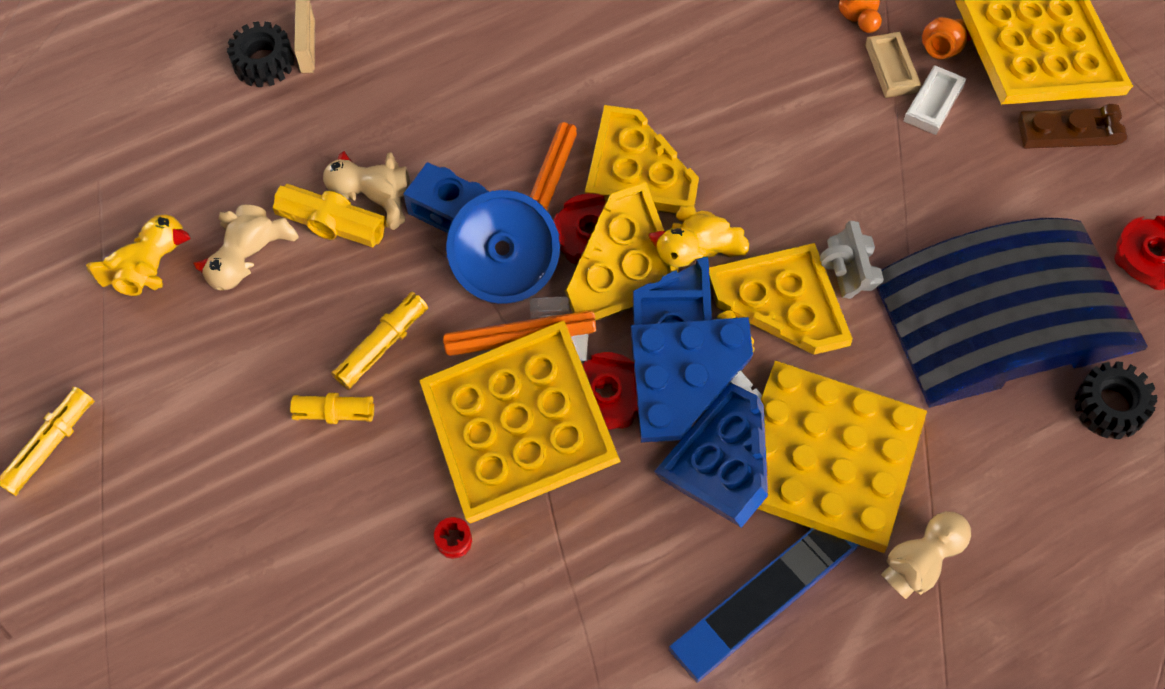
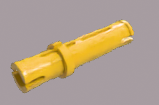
[331,292,428,390]
[0,386,95,496]

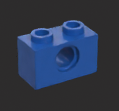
[403,162,489,233]

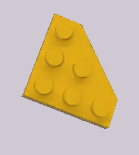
[585,105,699,213]
[565,182,680,321]
[709,243,853,355]

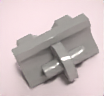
[820,221,884,299]

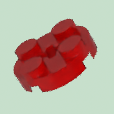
[554,193,606,264]
[1114,216,1165,290]
[582,352,638,430]

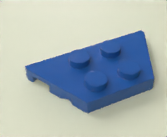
[633,257,712,325]

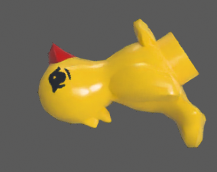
[648,205,749,268]
[86,214,191,296]

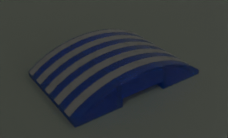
[876,218,1148,408]

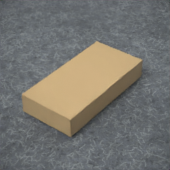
[294,0,315,73]
[865,32,921,98]

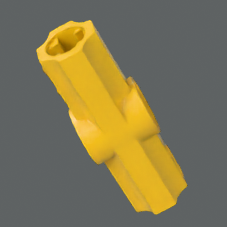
[272,184,386,248]

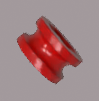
[434,517,473,559]

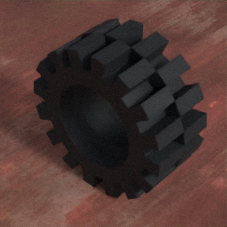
[227,21,295,87]
[1074,361,1157,439]

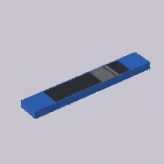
[669,528,861,683]

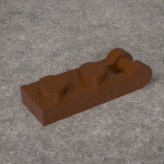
[1018,104,1127,149]

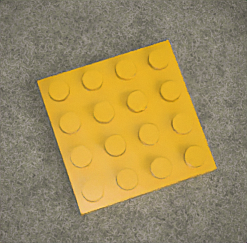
[955,0,1133,105]
[419,320,621,524]
[758,361,927,553]

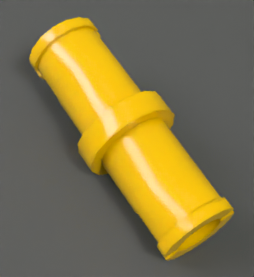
[290,393,374,424]

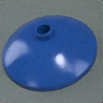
[446,190,560,304]

